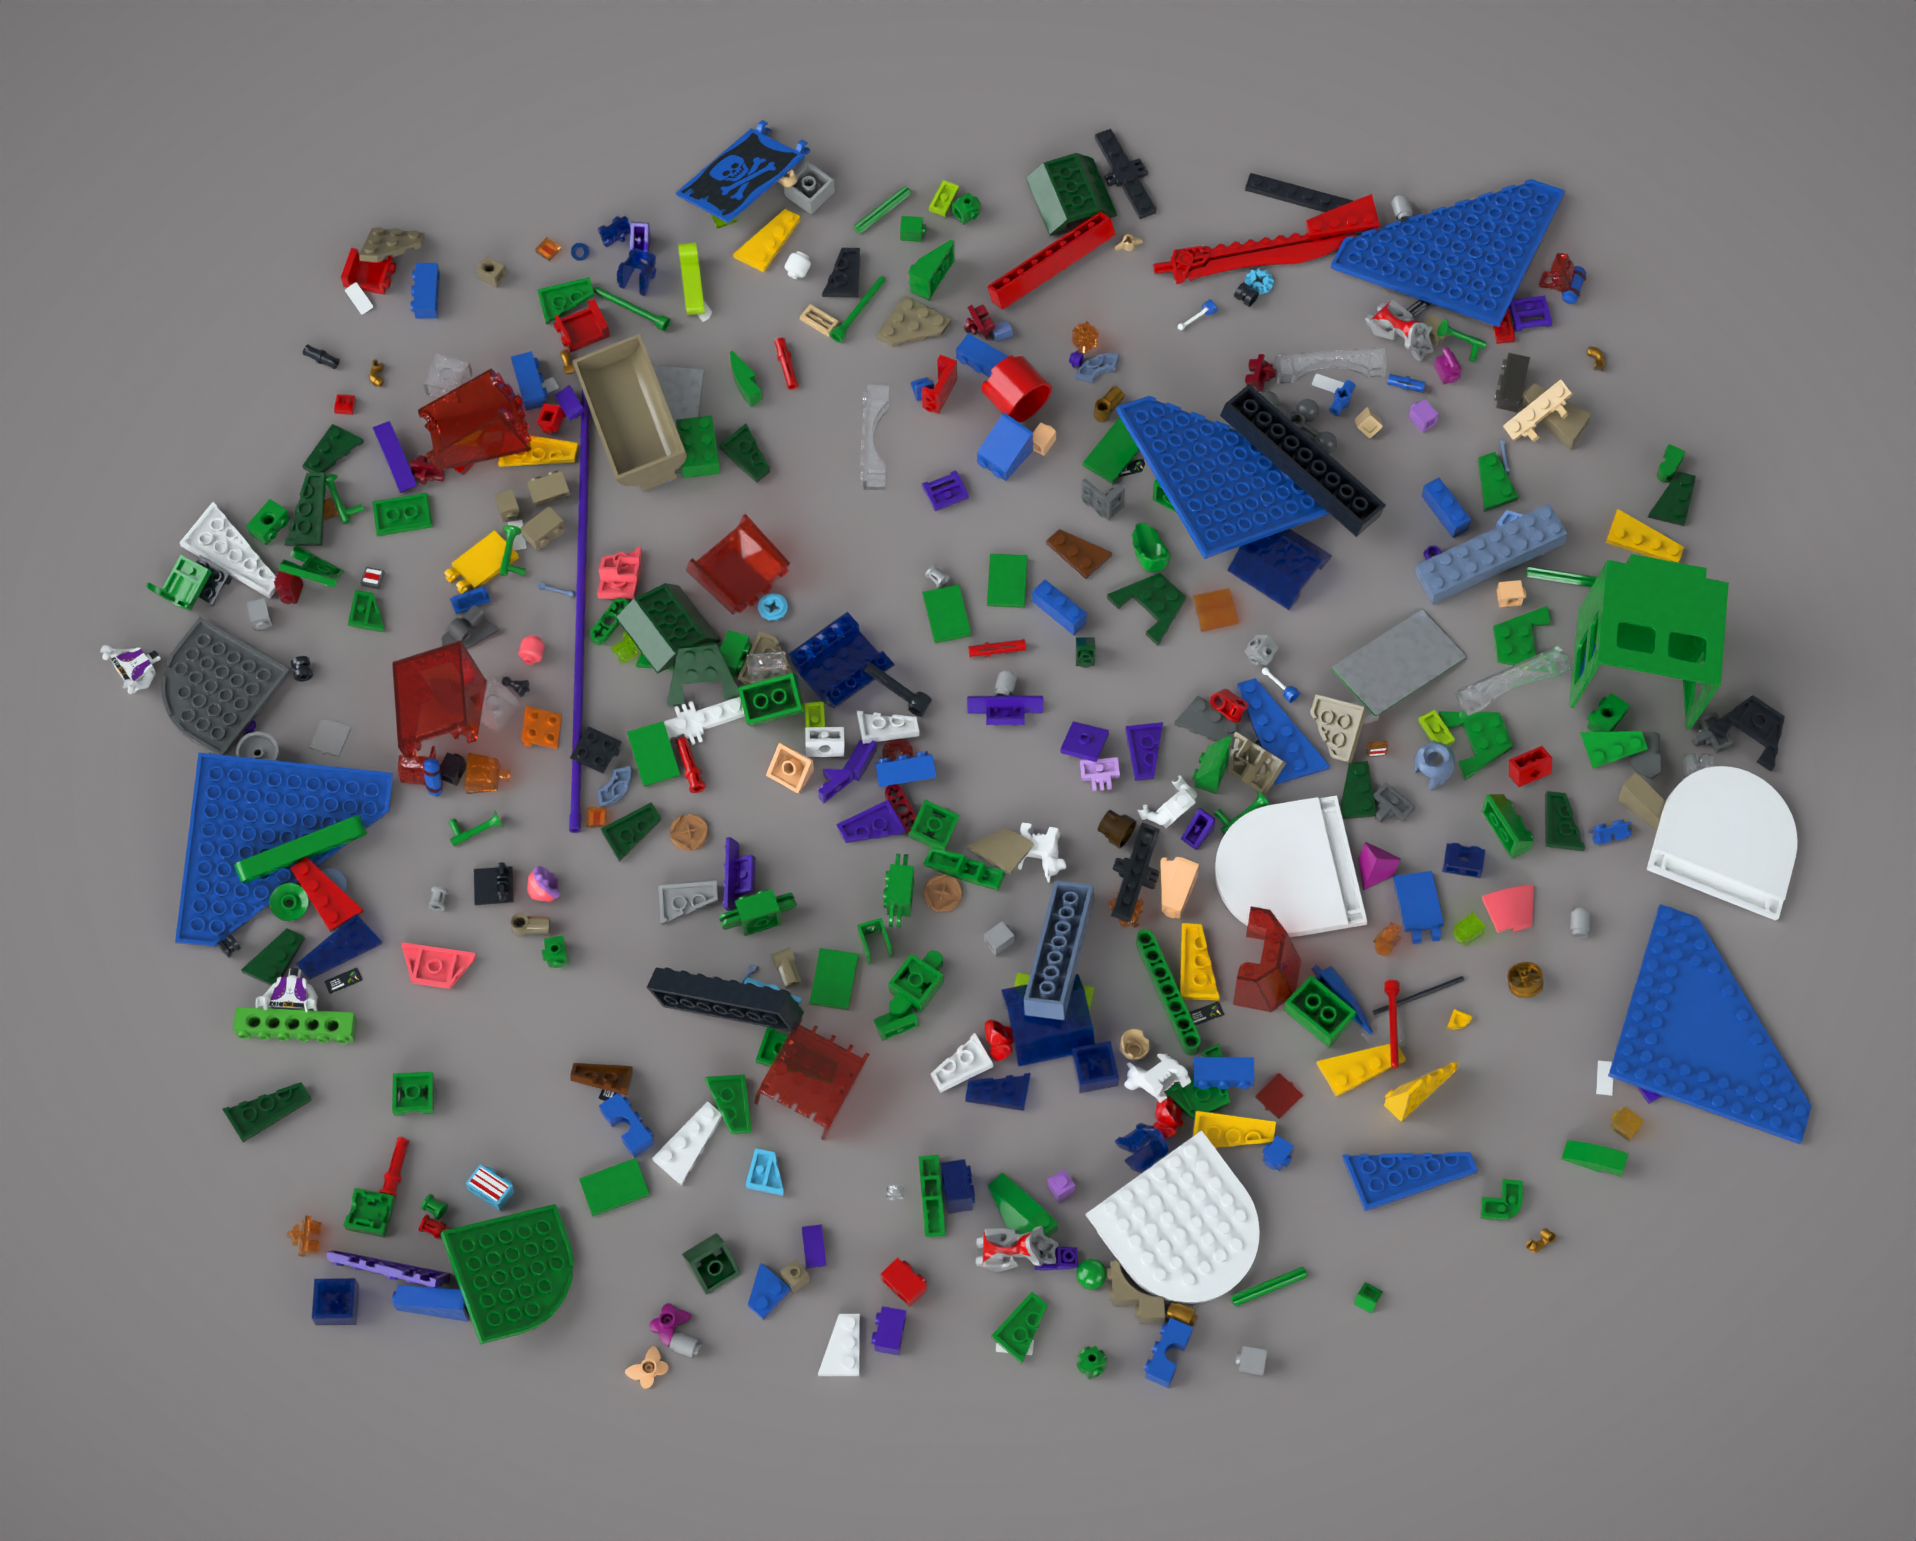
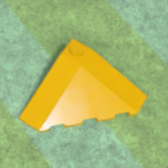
[1384,1061,1459,1122]

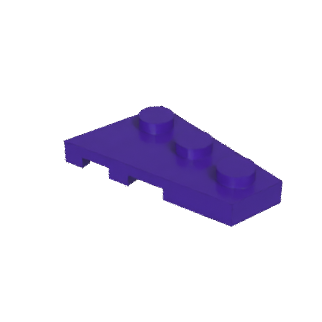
[1125,722,1163,781]
[836,800,906,843]

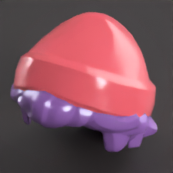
[527,865,560,902]

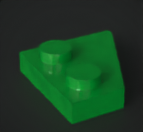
[348,590,385,632]

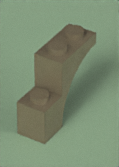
[1106,1260,1165,1324]

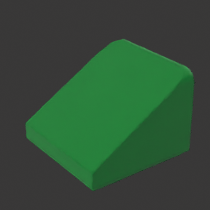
[1354,1282,1383,1313]

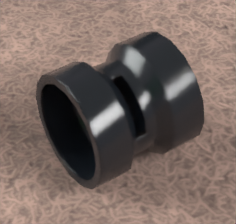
[1234,282,1259,307]
[291,656,313,682]

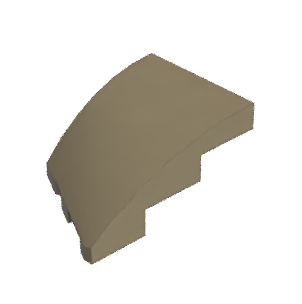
[1228,731,1286,796]
[966,828,1034,875]

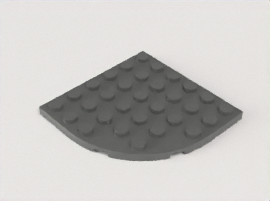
[161,617,291,755]

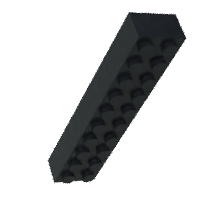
[1220,384,1386,537]

